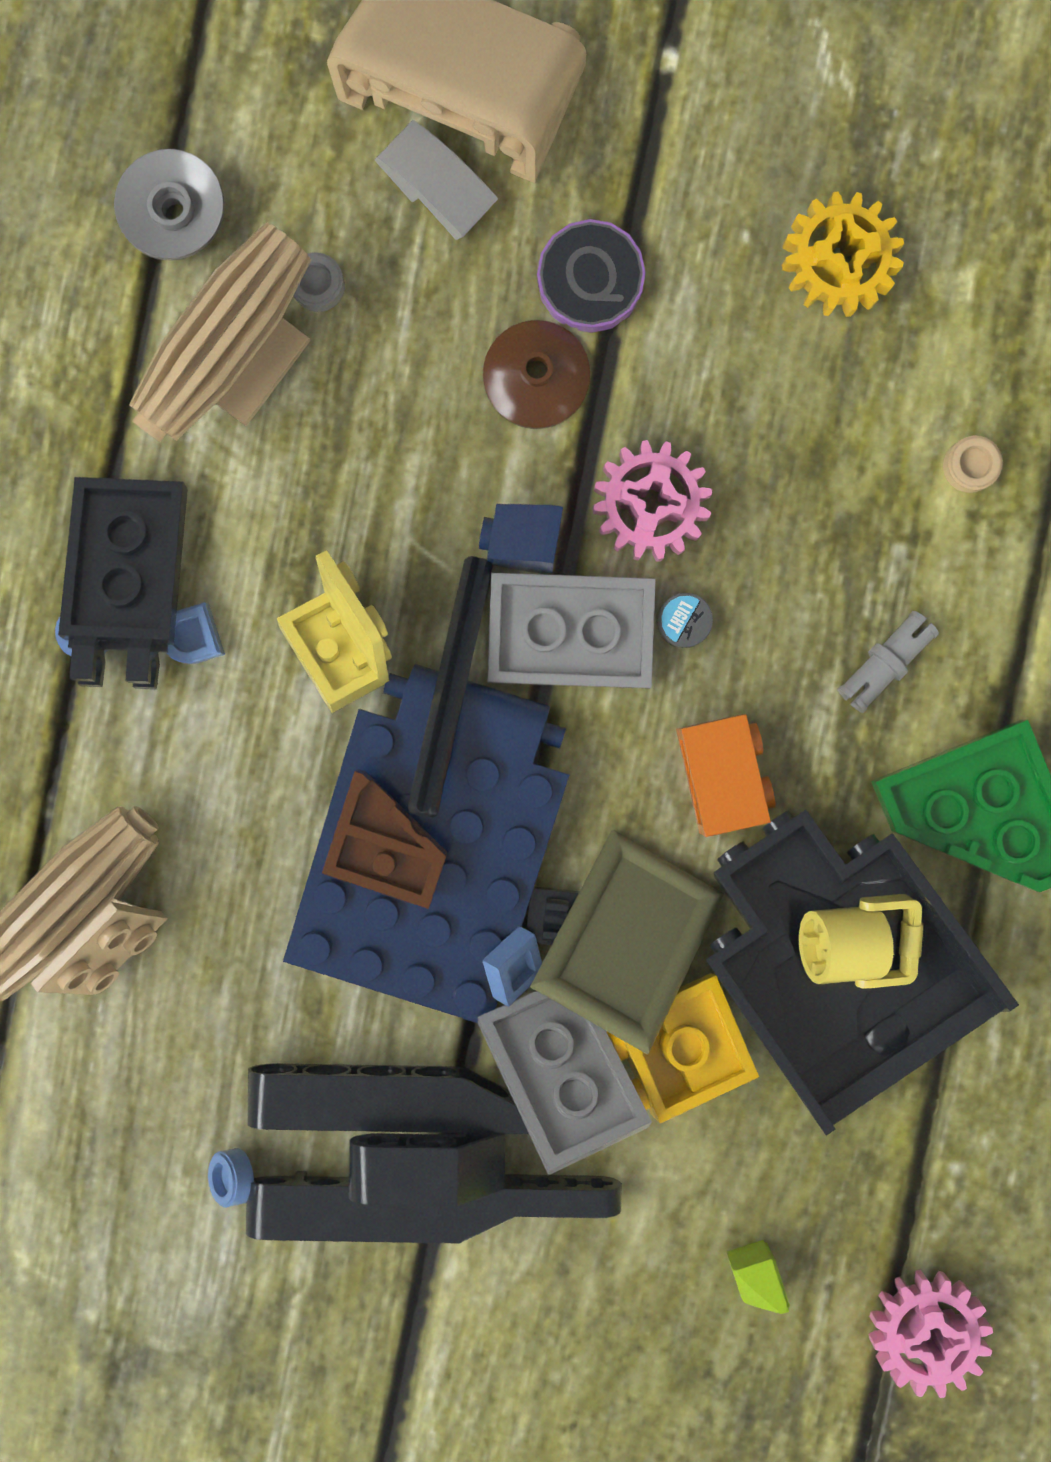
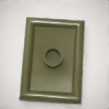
[530,830,724,1054]

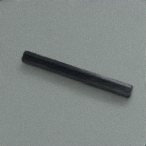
[408,556,493,818]

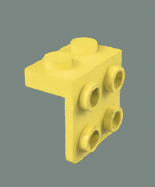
[277,550,392,713]

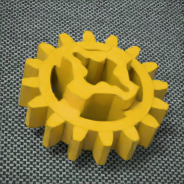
[781,191,905,317]

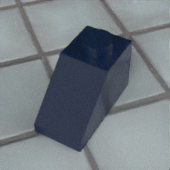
[479,504,563,575]

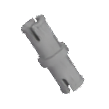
[837,611,939,713]

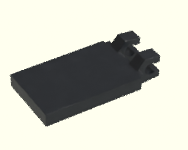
[58,477,188,690]

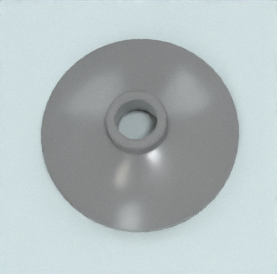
[114,149,225,260]

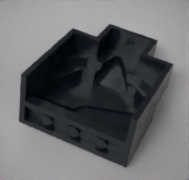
[706,810,1019,1136]

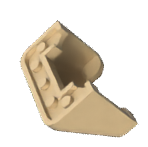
[327,0,586,183]

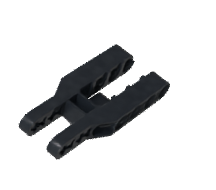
[246,1063,622,1244]

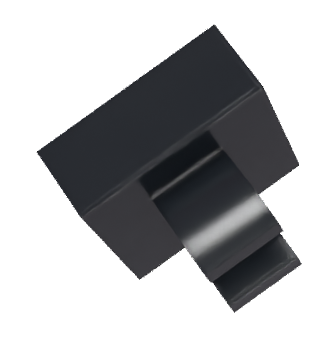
[526,886,580,945]

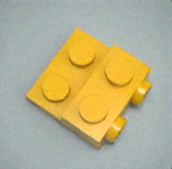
[606,973,759,1124]

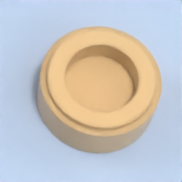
[943,435,1003,493]

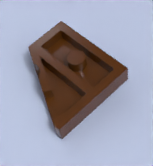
[322,769,448,909]

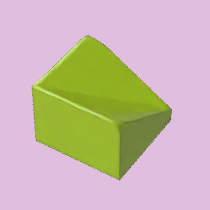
[726,1240,790,1314]

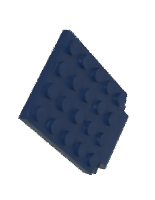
[283,664,570,1023]

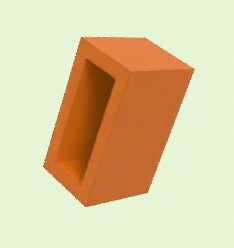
[676,714,776,837]

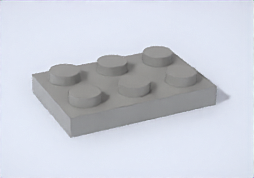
[488,573,655,689]
[478,991,652,1175]

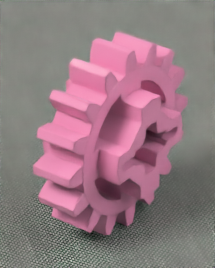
[593,440,712,562]
[869,1270,993,1398]

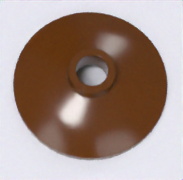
[483,320,590,429]

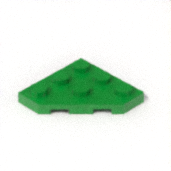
[871,720,1051,893]

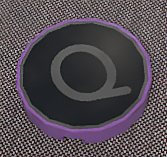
[537,219,646,333]

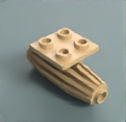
[129,223,311,442]
[0,806,168,1001]

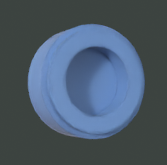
[208,1148,254,1208]

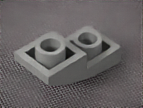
[374,120,498,240]

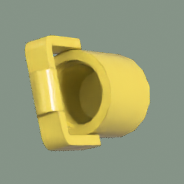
[799,894,924,988]

